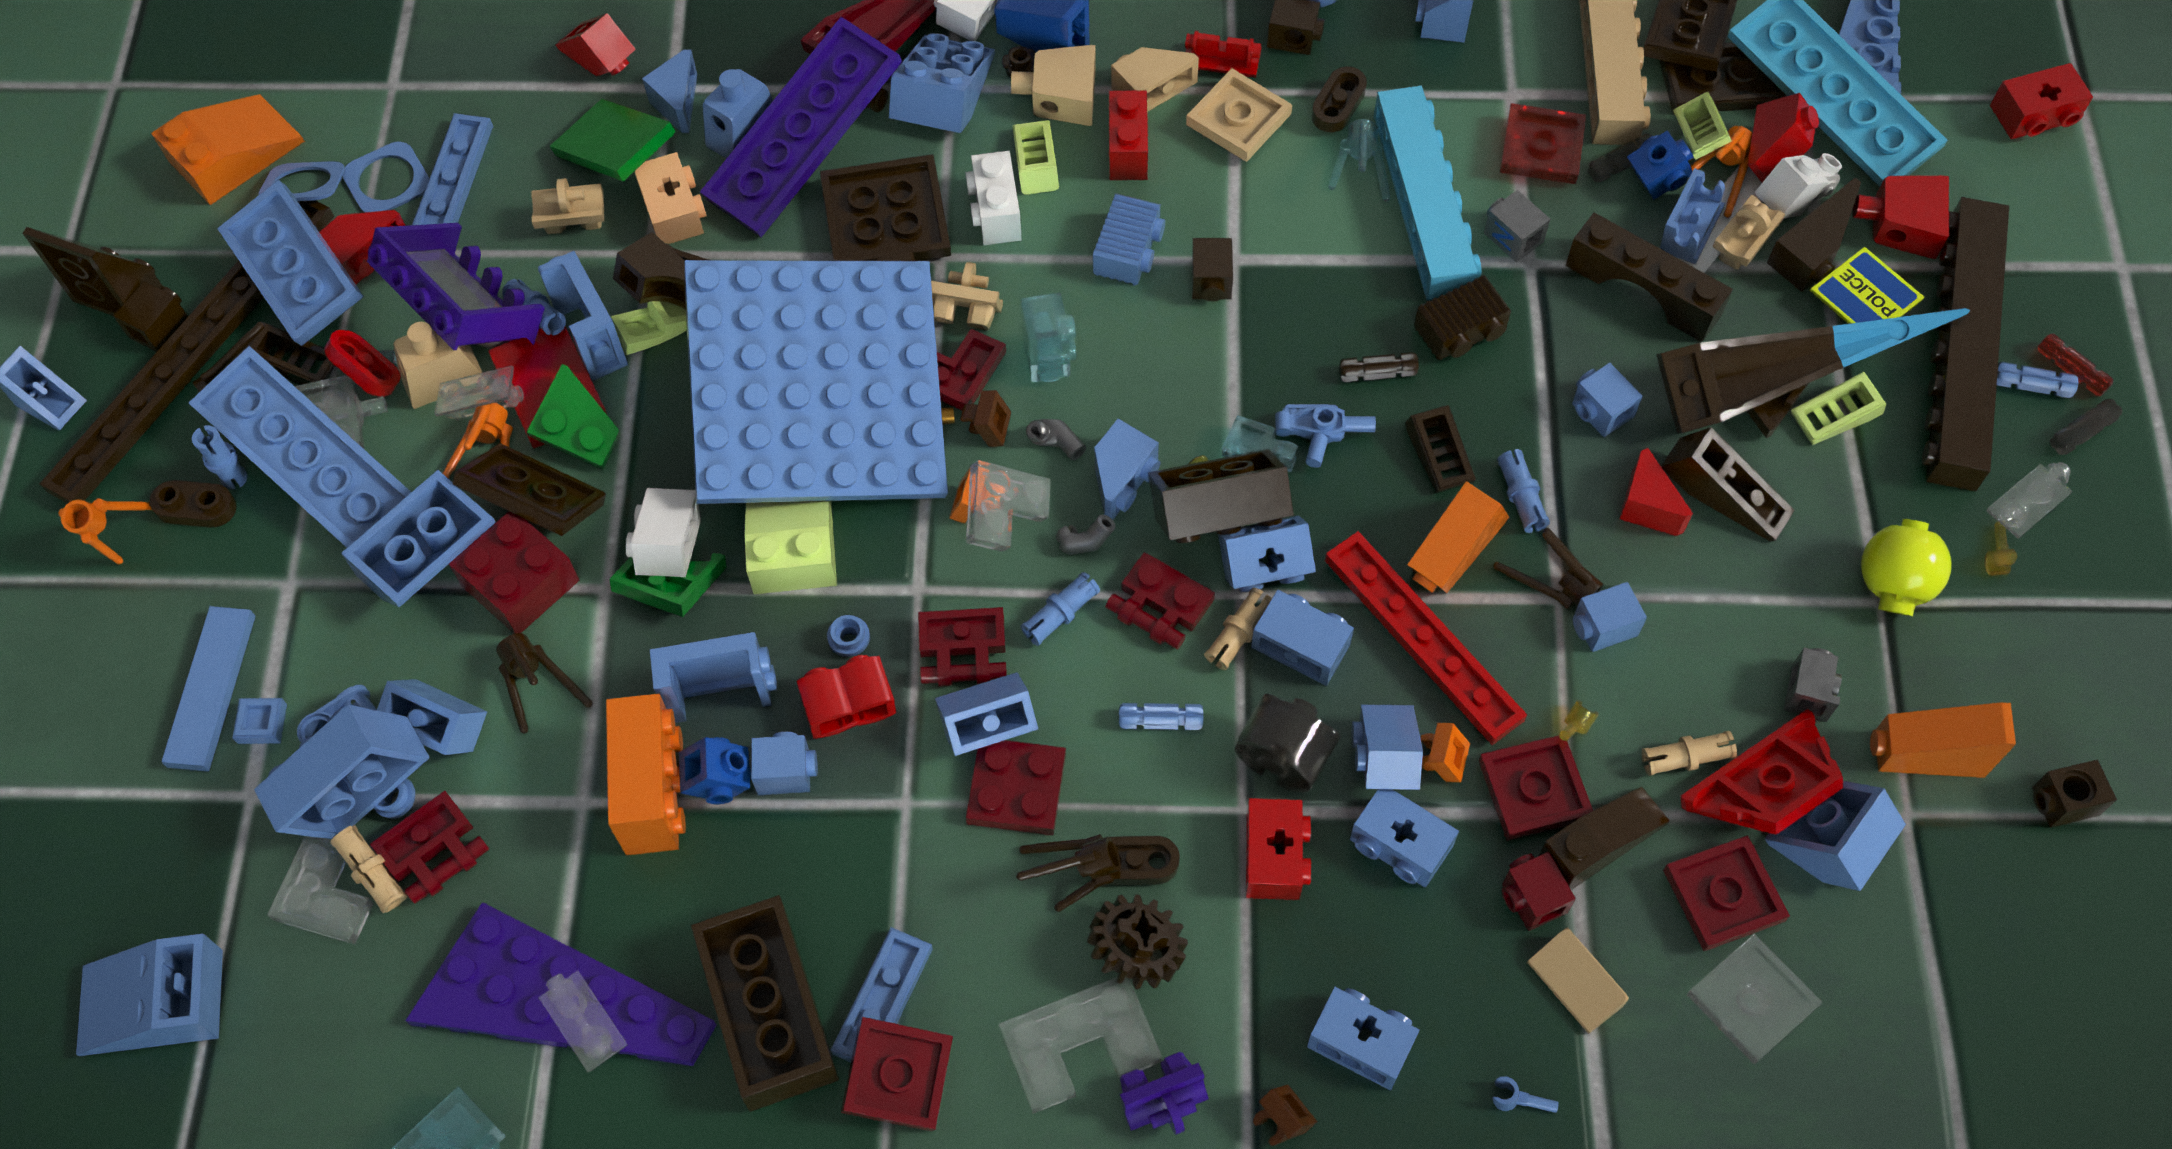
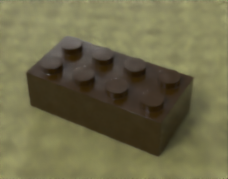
[691,895,839,1112]

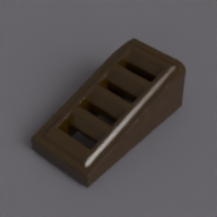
[250,322,334,389]
[1405,405,1476,493]

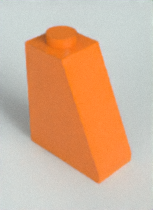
[1407,481,1509,593]
[1870,702,2016,778]

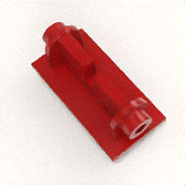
[1185,30,1262,78]

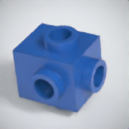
[1627,130,1694,200]
[679,737,751,805]

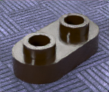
[1312,66,1367,132]
[150,480,237,528]
[1107,836,1180,885]

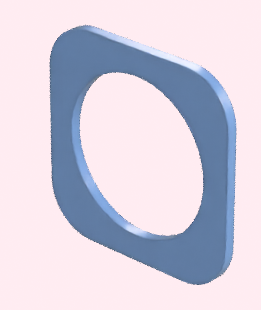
[343,142,429,213]
[259,161,345,201]

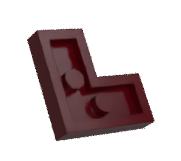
[937,329,1006,410]

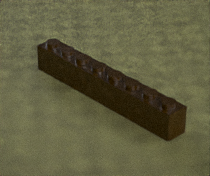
[1922,197,2009,492]

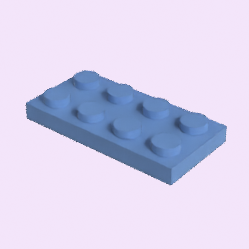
[217,180,364,346]

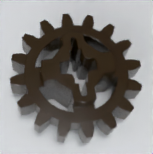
[1087,894,1188,989]

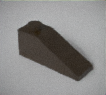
[1767,177,1861,292]
[1661,427,1795,542]
[1539,787,1670,890]

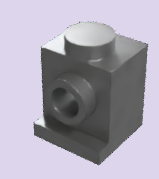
[1784,647,1842,722]

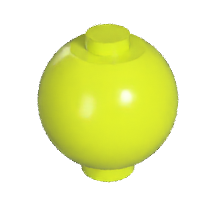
[1861,519,1951,616]

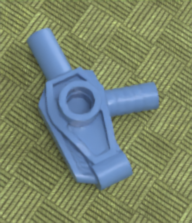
[1275,404,1376,468]

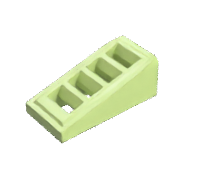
[1673,92,1732,160]
[1012,120,1059,195]
[1791,372,1886,445]

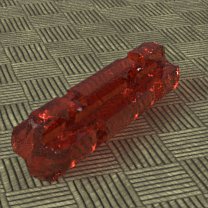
[2038,333,2113,396]

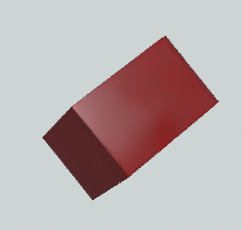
[1619,448,1693,536]

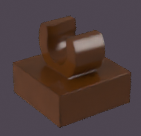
[960,390,1011,447]
[1253,1085,1318,1146]

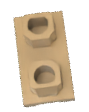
[531,178,604,234]
[1712,195,1785,270]
[931,262,1003,330]

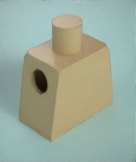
[1011,45,1096,126]
[393,322,486,409]

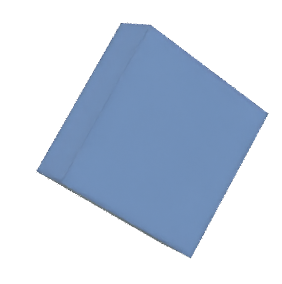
[232,698,287,744]

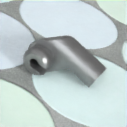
[1026,419,1086,460]
[1056,515,1115,555]

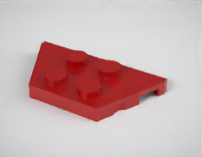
[1680,709,1843,835]

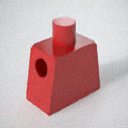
[1852,175,1949,259]

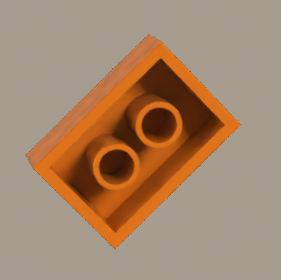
[606,694,686,855]

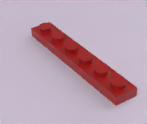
[1325,531,1527,746]

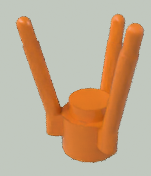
[1691,126,1752,218]
[442,401,513,479]
[58,498,152,564]

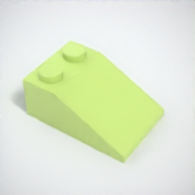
[745,501,837,595]

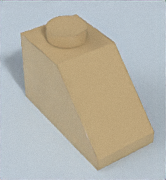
[1111,47,1199,112]

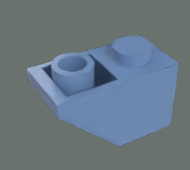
[1094,419,1160,520]

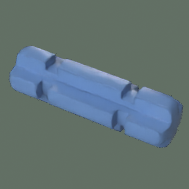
[1997,362,2078,398]
[1119,703,1203,730]

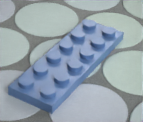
[189,346,411,548]

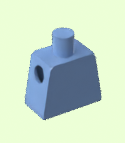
[703,69,773,158]

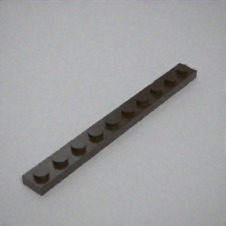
[39,192,334,504]

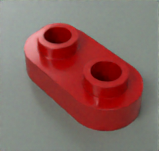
[324,330,401,397]

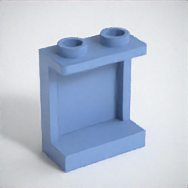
[538,251,628,381]
[650,632,777,723]

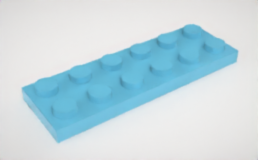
[1728,0,1948,187]

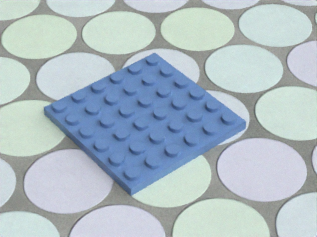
[684,260,948,504]

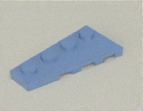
[1839,0,1901,94]

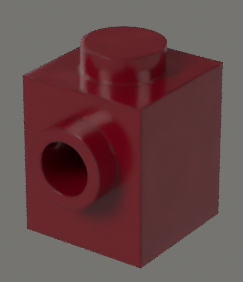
[1502,852,1576,931]

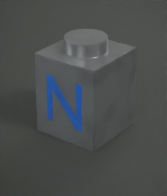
[1484,190,1551,262]

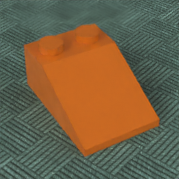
[151,94,305,205]

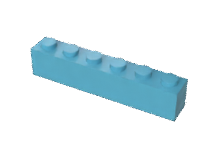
[1374,85,1481,301]

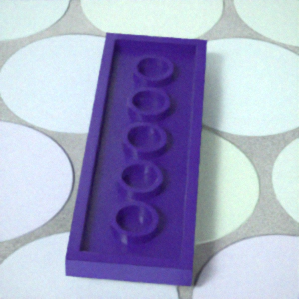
[700,17,902,238]

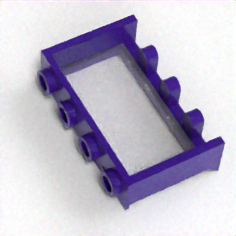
[367,223,545,350]

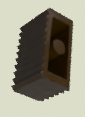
[1414,275,1511,360]

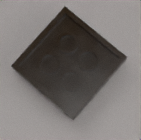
[820,154,951,261]

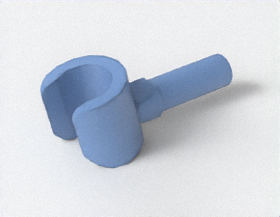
[1492,1077,1558,1113]

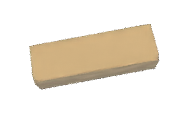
[1527,927,1629,1034]

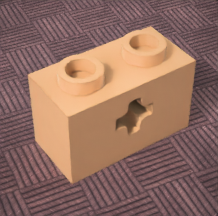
[634,152,707,244]

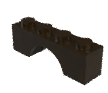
[1565,212,1733,342]
[613,232,686,310]

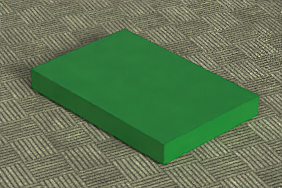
[550,99,675,181]

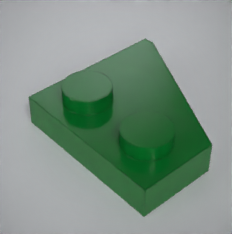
[527,364,621,470]
[609,553,727,617]

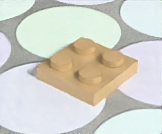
[1186,68,1292,162]

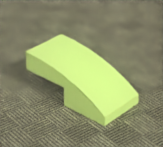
[611,301,687,355]

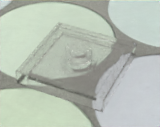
[1687,934,1823,1065]

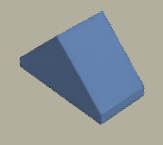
[642,49,697,133]
[0,346,87,430]

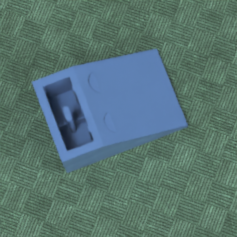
[889,33,995,133]
[76,934,223,1056]

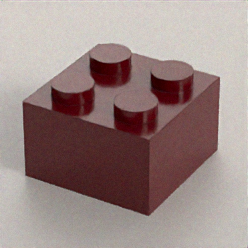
[449,511,580,634]

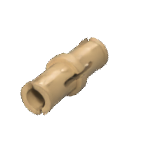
[1204,588,1272,670]
[1642,731,1737,776]
[330,825,407,913]

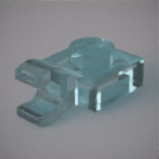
[1222,415,1298,472]

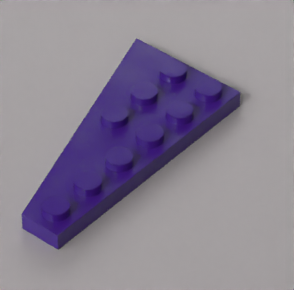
[405,902,717,1066]

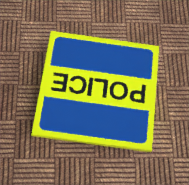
[1810,247,1924,324]

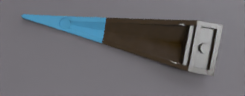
[1656,308,1970,434]

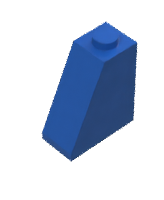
[994,0,1090,52]

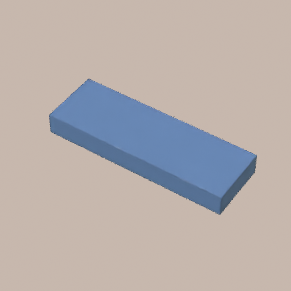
[830,927,933,1062]

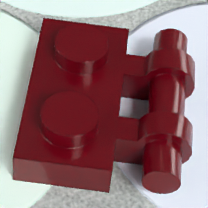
[1105,552,1215,650]
[918,607,1007,687]
[370,790,490,904]

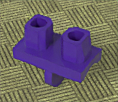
[1120,1052,1208,1135]

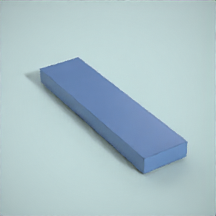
[412,113,493,225]
[161,606,256,772]

